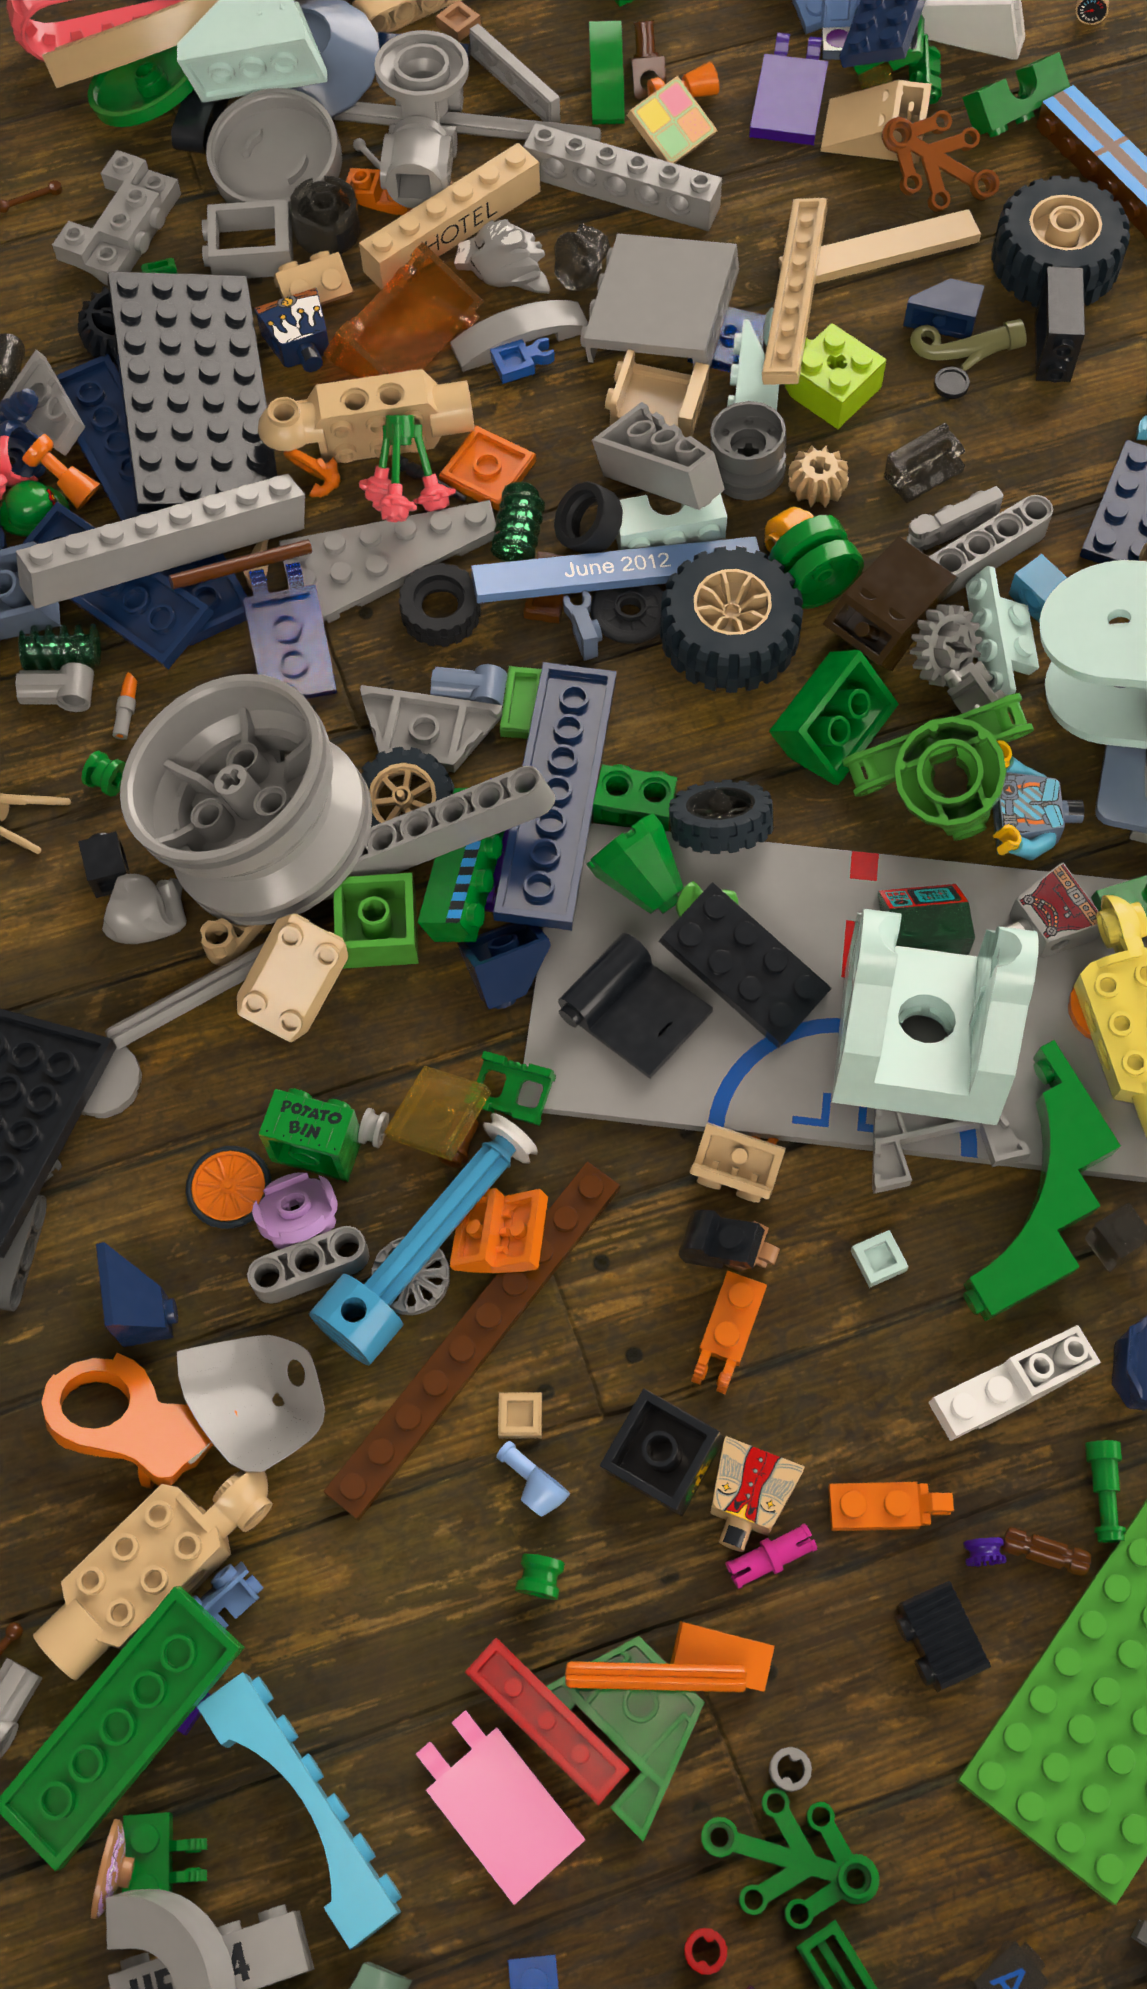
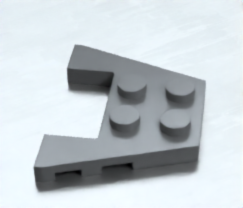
[872,1108,1031,1194]

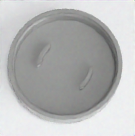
[206,88,342,218]

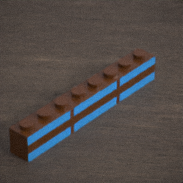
[1036,85,1147,240]

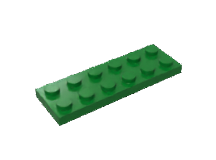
[0,1586,245,1871]

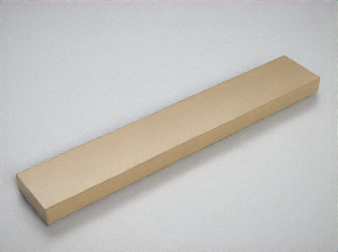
[778,209,981,284]

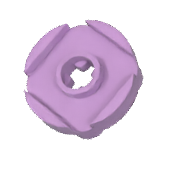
[252,1172,338,1249]

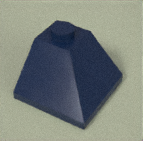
[457,923,551,1009]
[96,1242,178,1347]

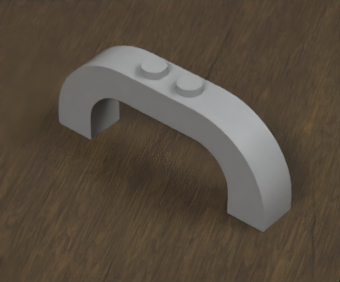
[106,1889,236,1989]

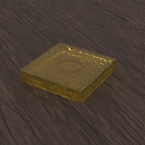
[384,1066,491,1161]

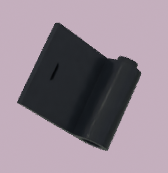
[558,933,713,1079]

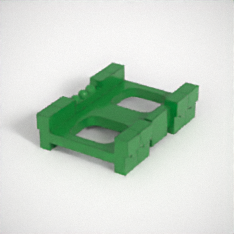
[465,1051,556,1126]

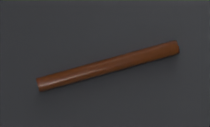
[168,539,312,590]

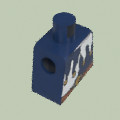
[255,288,330,372]

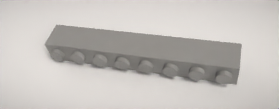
[16,474,305,609]

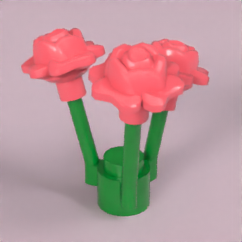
[359,415,456,522]

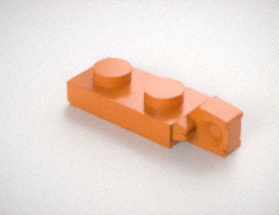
[828,1482,954,1531]

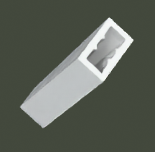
[921,0,1025,59]

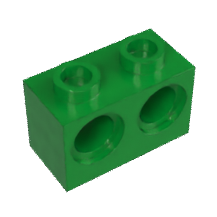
[593,764,677,832]

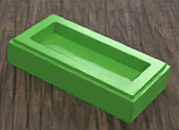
[500,666,542,739]

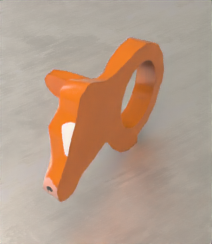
[41,1353,238,1489]

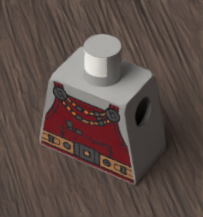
[1006,863,1100,958]

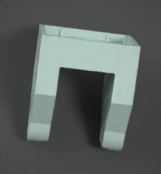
[832,909,1038,1125]

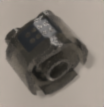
[290,176,362,256]

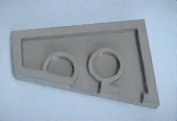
[2,350,85,456]

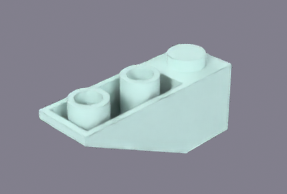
[727,319,779,410]

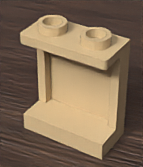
[605,349,709,437]

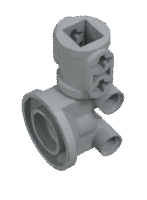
[375,30,469,208]

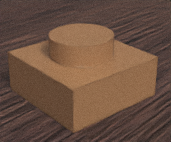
[435,0,481,42]

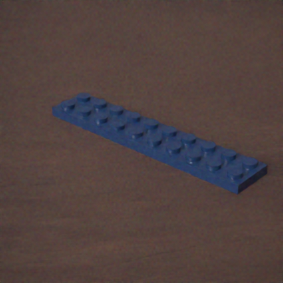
[56,354,256,646]

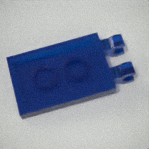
[243,562,338,699]

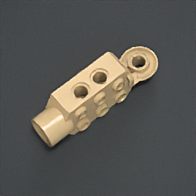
[258,369,474,463]
[33,1471,273,1681]

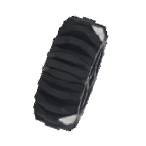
[77,285,118,366]

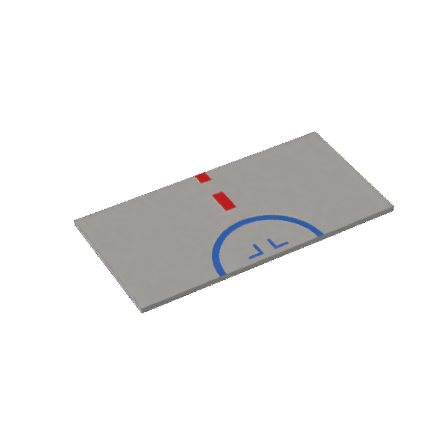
[518,823,1147,1182]

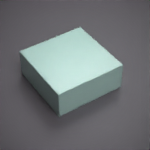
[851,1230,909,1288]

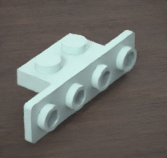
[966,566,1039,696]

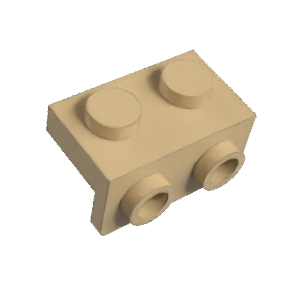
[273,251,353,305]
[690,1123,786,1203]

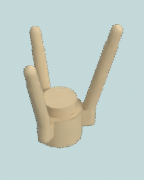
[0,793,71,854]

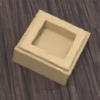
[498,1392,542,1439]

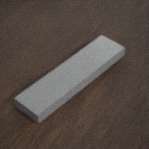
[469,24,560,123]

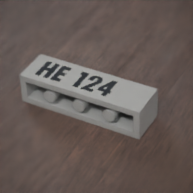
[108,1904,314,1989]

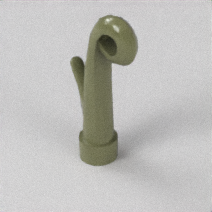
[910,319,1027,372]

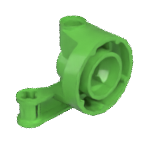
[842,693,1034,841]

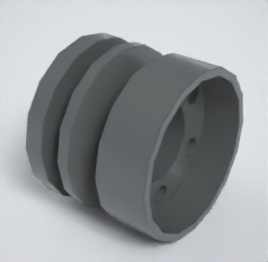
[710,401,786,501]

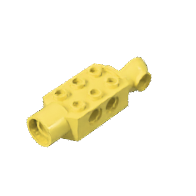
[1074,895,1147,1138]

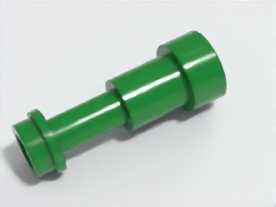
[1085,1440,1126,1543]

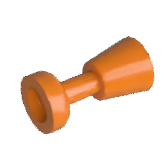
[647,62,719,97]
[22,434,101,510]

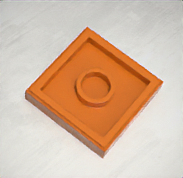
[439,425,536,512]

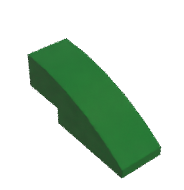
[589,21,625,125]

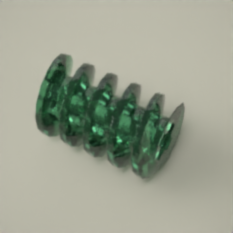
[490,482,545,562]
[18,623,101,671]

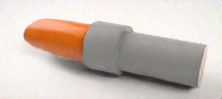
[112,672,138,740]

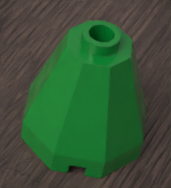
[586,813,684,914]

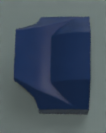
[1112,1316,1147,1411]

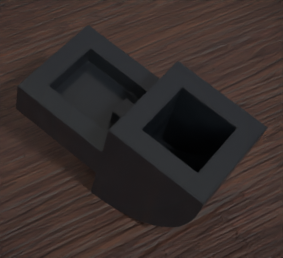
[678,1210,765,1269]

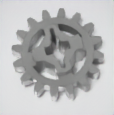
[910,604,982,687]

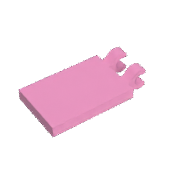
[416,1710,585,1905]

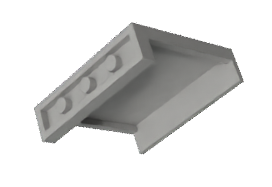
[581,234,739,369]

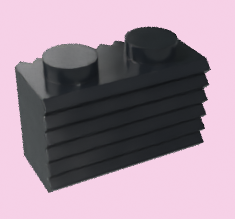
[894,1581,991,1693]

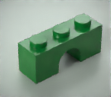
[962,52,1070,138]

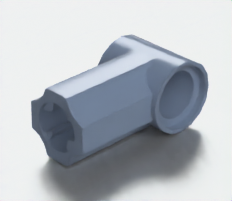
[430,664,508,705]

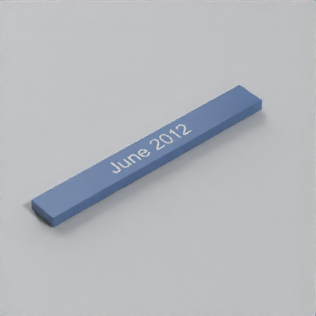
[471,536,760,603]

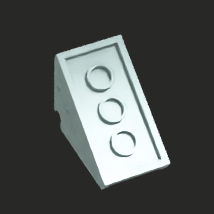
[177,0,327,103]

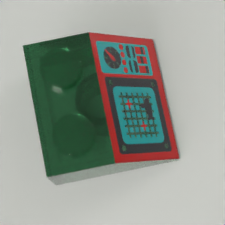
[878,884,975,955]

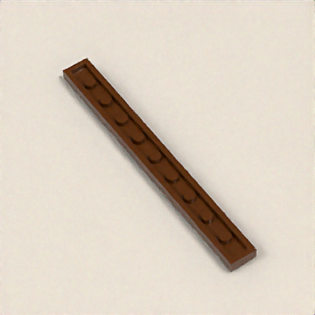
[323,1161,620,1521]

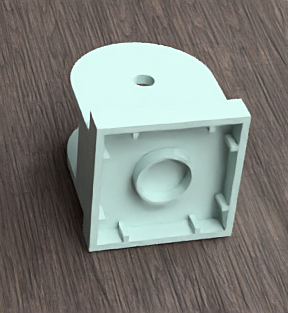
[1040,560,1147,749]

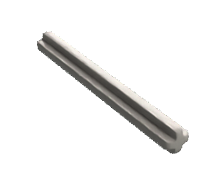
[105,943,264,1050]

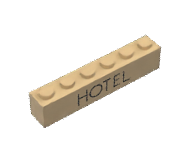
[359,143,540,292]

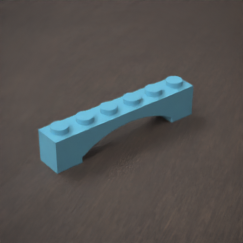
[197,1672,402,1949]

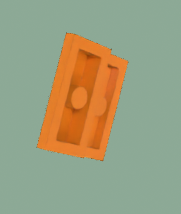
[449,1188,548,1273]

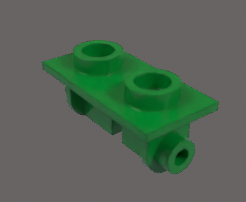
[907,34,942,104]

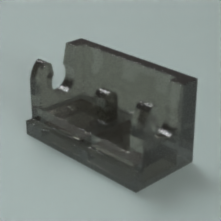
[884,423,965,503]

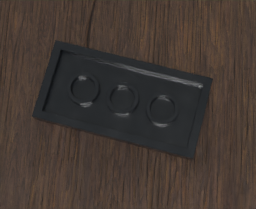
[658,882,832,1048]

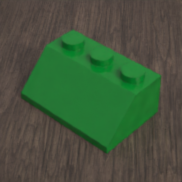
[769,650,899,785]

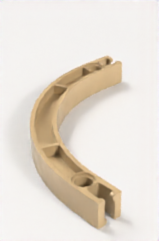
[42,0,218,88]

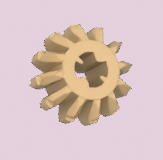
[788,445,849,508]

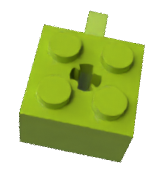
[785,323,887,429]

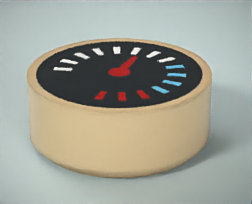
[1076,0,1109,25]

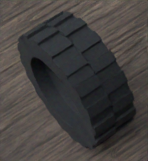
[399,563,481,647]

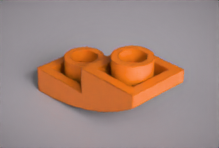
[342,168,413,215]
[670,1621,775,1692]

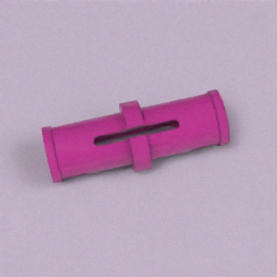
[726,1523,817,1589]

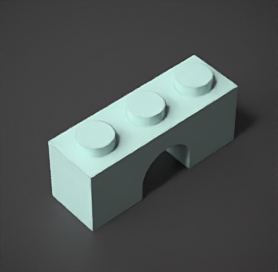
[616,493,727,550]

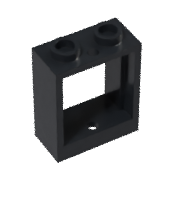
[1034,267,1085,382]

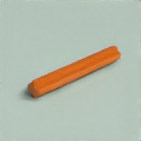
[565,1661,747,1692]

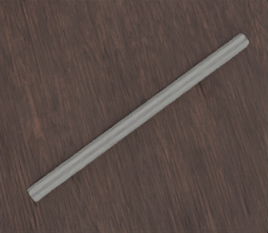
[332,102,601,142]

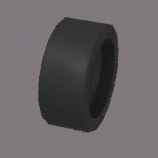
[554,481,623,554]

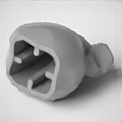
[102,874,187,944]

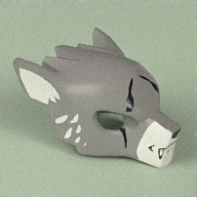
[454,219,550,294]

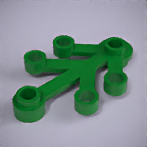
[701,1788,879,1929]

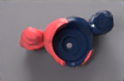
[0,388,47,501]

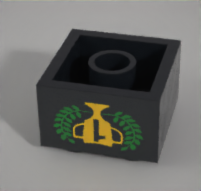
[600,1388,724,1517]

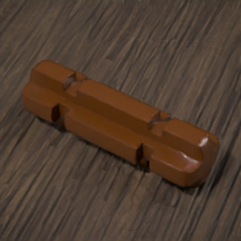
[1002,1527,1091,1576]

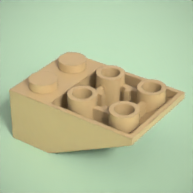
[821,80,932,164]

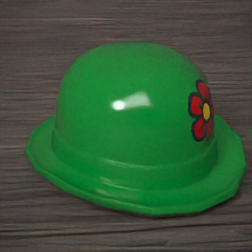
[0,480,70,537]

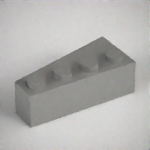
[592,402,725,510]

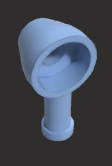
[497,1441,570,1517]

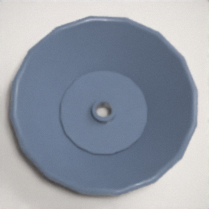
[288,0,380,118]

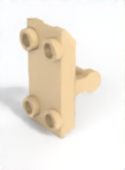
[237,914,348,1042]

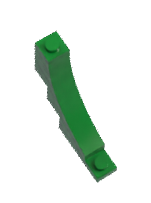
[963,1040,1121,1322]

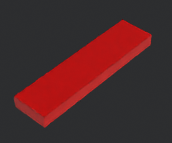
[465,1638,630,1806]

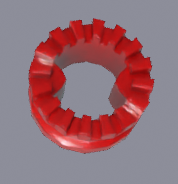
[684,1928,727,1975]

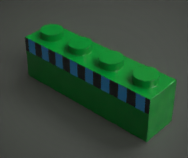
[417,788,505,942]

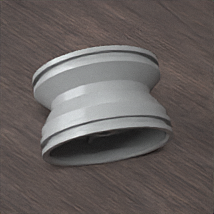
[120,674,372,926]

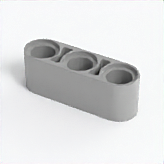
[247,1226,369,1304]

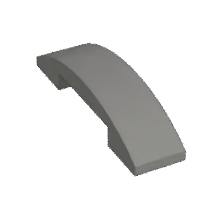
[450,300,588,372]

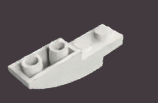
[928,1325,1101,1441]

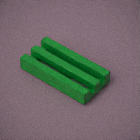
[795,1920,878,1989]

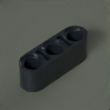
[171,89,229,154]

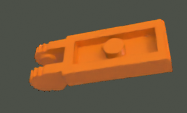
[691,1271,767,1394]

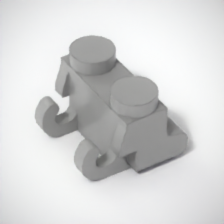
[943,661,1006,714]

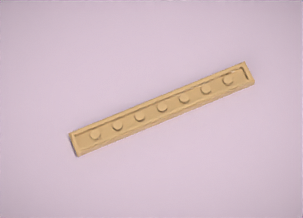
[762,198,827,385]

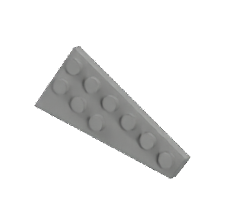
[279,500,498,638]

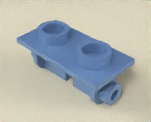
[193,1561,264,1628]

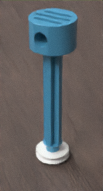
[309,1113,538,1366]

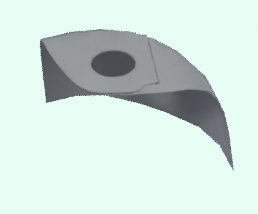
[177,1335,325,1472]

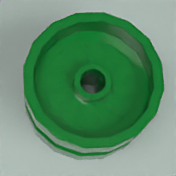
[768,515,864,609]

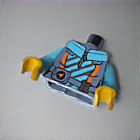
[992,740,1084,860]

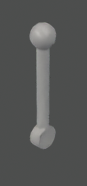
[353,138,380,169]

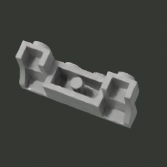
[52,150,181,285]

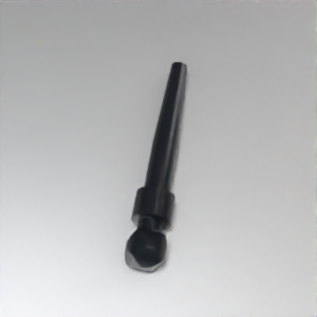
[400,455,467,502]

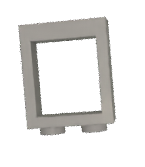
[202,199,293,278]

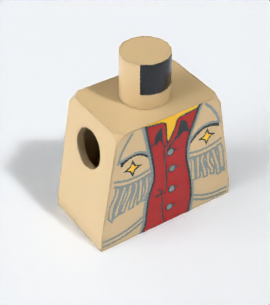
[710,1436,805,1552]

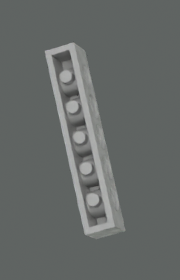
[523,123,722,231]

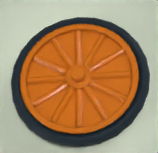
[186,1146,272,1229]

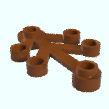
[882,110,1000,212]

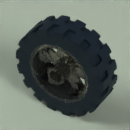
[669,780,773,854]

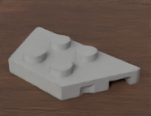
[360,685,503,772]

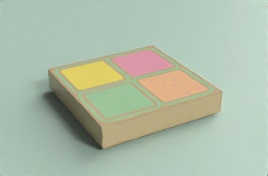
[627,76,717,164]

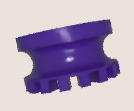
[963,1537,1006,1567]

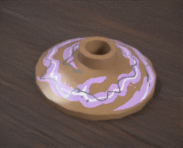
[91,1819,135,1919]

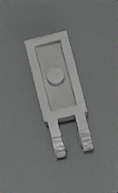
[906,486,1003,552]

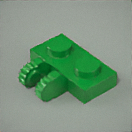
[122,1812,207,1893]

